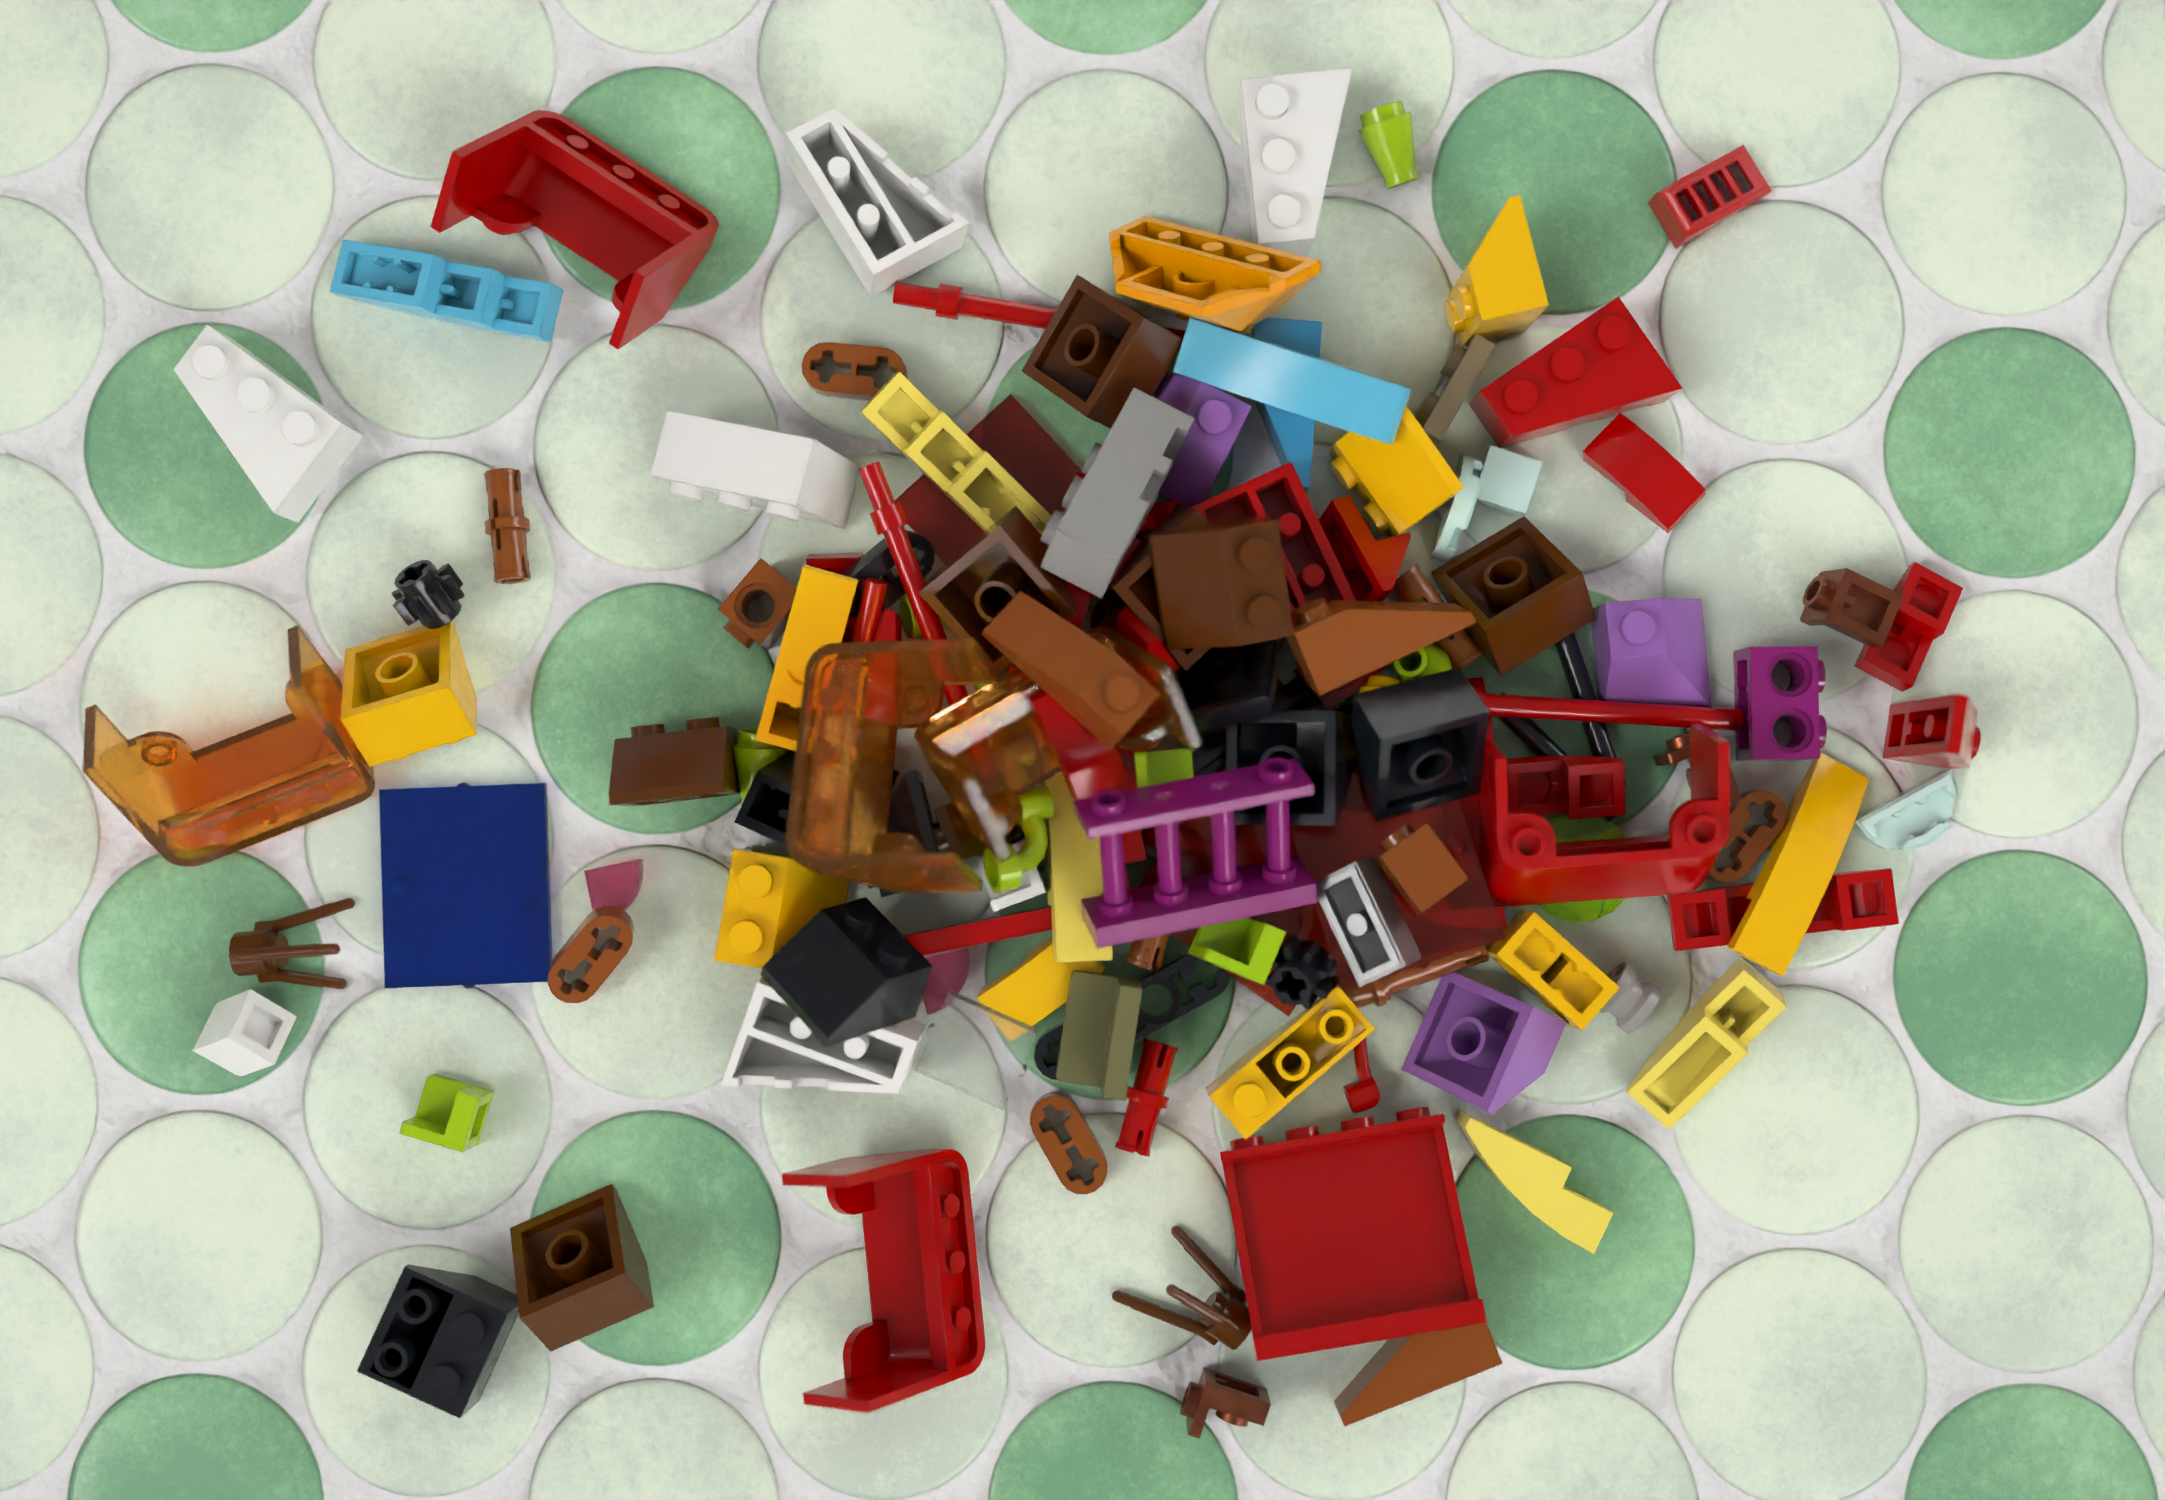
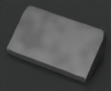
[1315,856,1421,987]

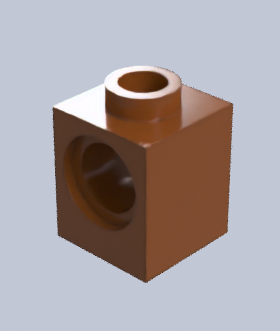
[718,558,797,650]
[1377,823,1469,916]

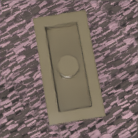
[1415,334,1496,447]

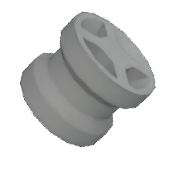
[1599,962,1662,1033]

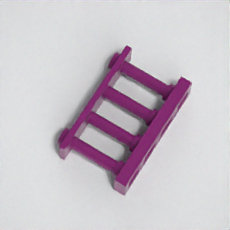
[1073,758,1317,948]

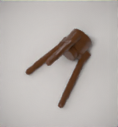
[229,898,355,989]
[1112,1226,1252,1350]

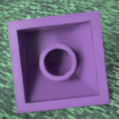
[1152,372,1252,508]
[1591,598,1712,707]
[1401,972,1567,1114]

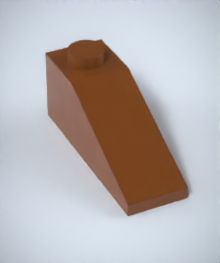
[981,591,1161,750]
[1287,598,1476,695]
[1334,1323,1503,1426]

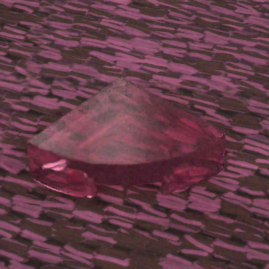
[584,859,643,911]
[923,947,970,1015]

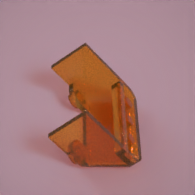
[83,625,375,867]
[914,627,1203,862]
[786,639,1000,892]

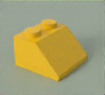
[1445,195,1549,347]
[1329,405,1464,538]
[340,621,477,767]
[714,848,851,969]

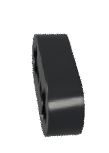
[842,530,935,615]

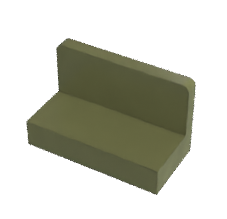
[1056,970,1142,1100]

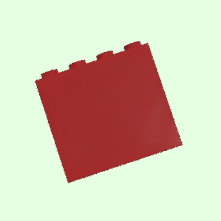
[1220,1107,1487,1361]

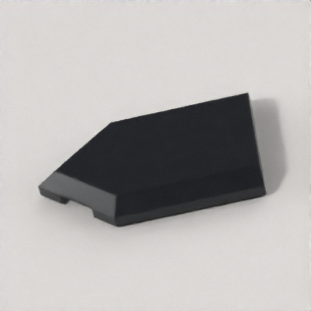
[1169,637,1283,735]

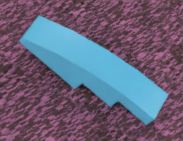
[330,239,564,343]
[1173,318,1411,444]

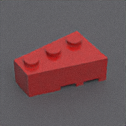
[1469,296,1683,448]
[1190,462,1356,619]

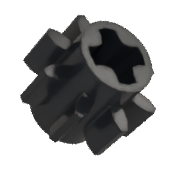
[392,560,465,629]
[1265,935,1337,1010]

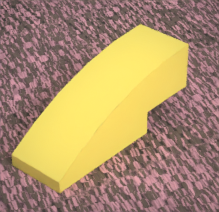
[1626,957,1787,1129]
[1456,1110,1613,1254]

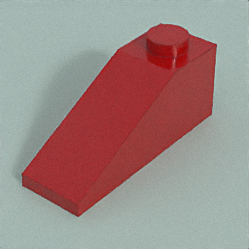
[1882,694,1981,769]

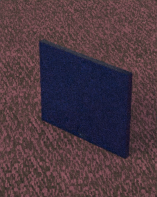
[379,782,552,989]

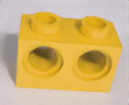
[1487,910,1620,1030]

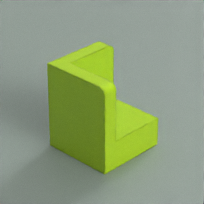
[1134,748,1194,788]
[1188,918,1286,985]
[399,1074,494,1152]

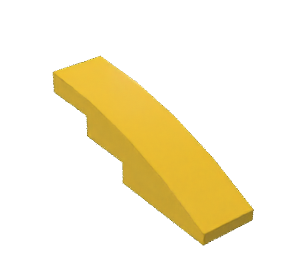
[1727,752,1869,976]

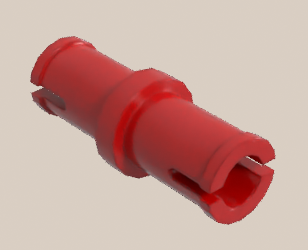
[1115,1038,1178,1157]

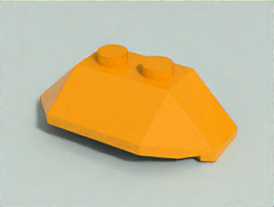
[1109,216,1321,333]

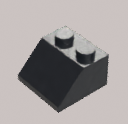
[1351,667,1489,822]
[761,897,933,1047]

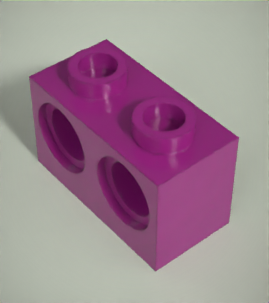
[1733,646,1827,761]

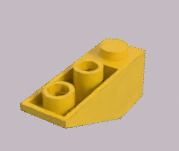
[755,564,858,755]
[1205,985,1375,1140]

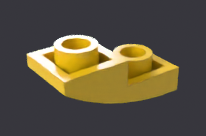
[977,937,1105,1040]

